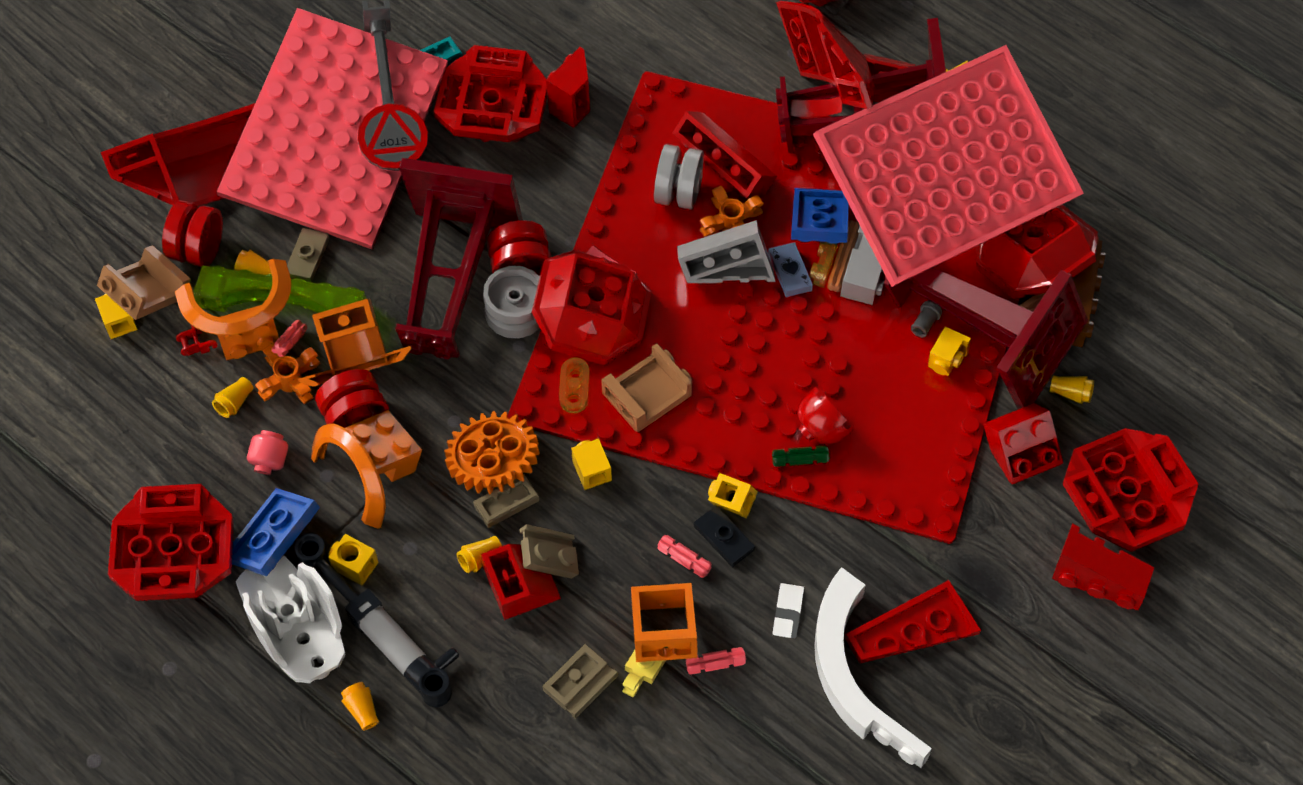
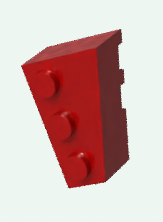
[1052,523,1154,610]

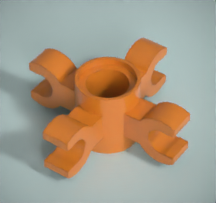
[700,186,764,237]
[255,344,320,404]

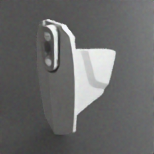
[236,556,345,683]

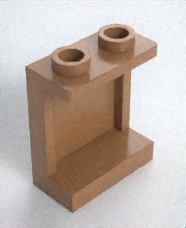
[97,245,191,320]
[601,344,692,432]

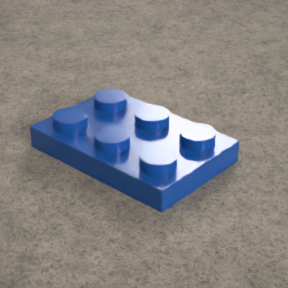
[791,188,849,244]
[232,488,320,577]

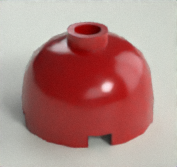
[798,387,854,445]

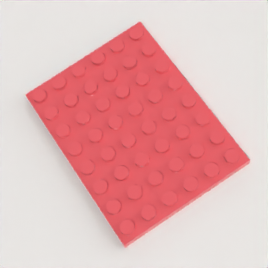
[217,8,448,249]
[813,45,1084,287]

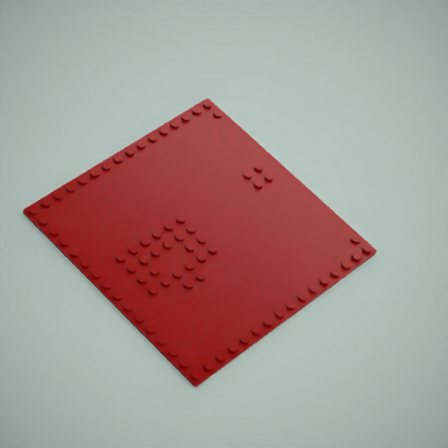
[508,71,1019,544]

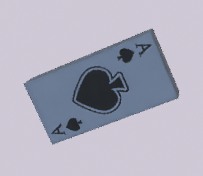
[768,242,813,297]

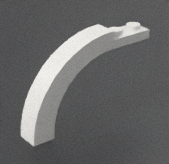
[815,567,932,768]

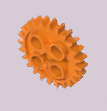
[444,411,540,494]

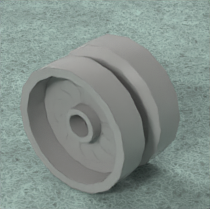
[654,144,704,210]
[483,266,540,338]

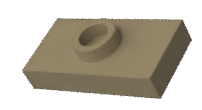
[287,228,330,283]
[473,474,539,528]

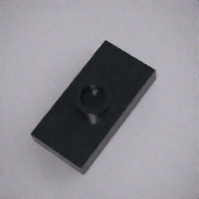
[694,505,755,568]

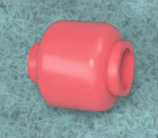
[247,430,288,475]

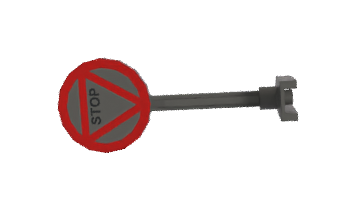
[357,0,428,171]

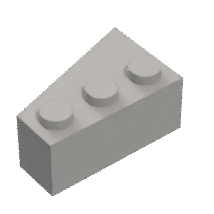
[677,220,776,283]
[840,226,885,305]

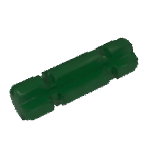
[772,445,829,467]

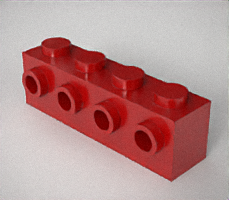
[672,111,777,199]

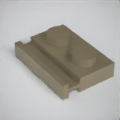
[519,524,579,579]
[542,644,618,719]

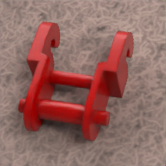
[176,325,218,356]

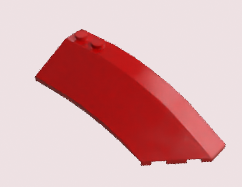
[776,1,876,109]
[100,103,255,207]

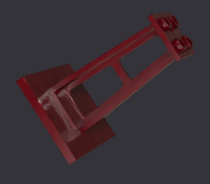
[775,18,946,153]
[395,158,523,359]
[884,267,1088,409]

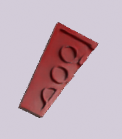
[844,580,981,663]

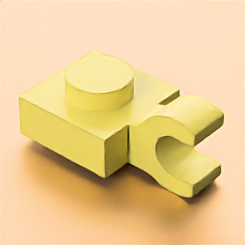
[622,650,666,697]

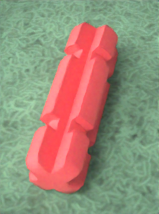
[272,320,308,357]
[658,535,712,578]
[686,647,746,675]

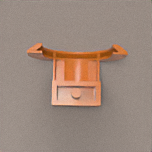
[175,259,292,360]
[298,299,412,387]
[311,410,422,529]

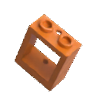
[631,583,697,662]

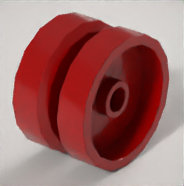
[162,200,223,268]
[487,220,551,276]
[315,369,389,428]

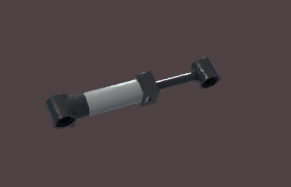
[295,533,459,707]

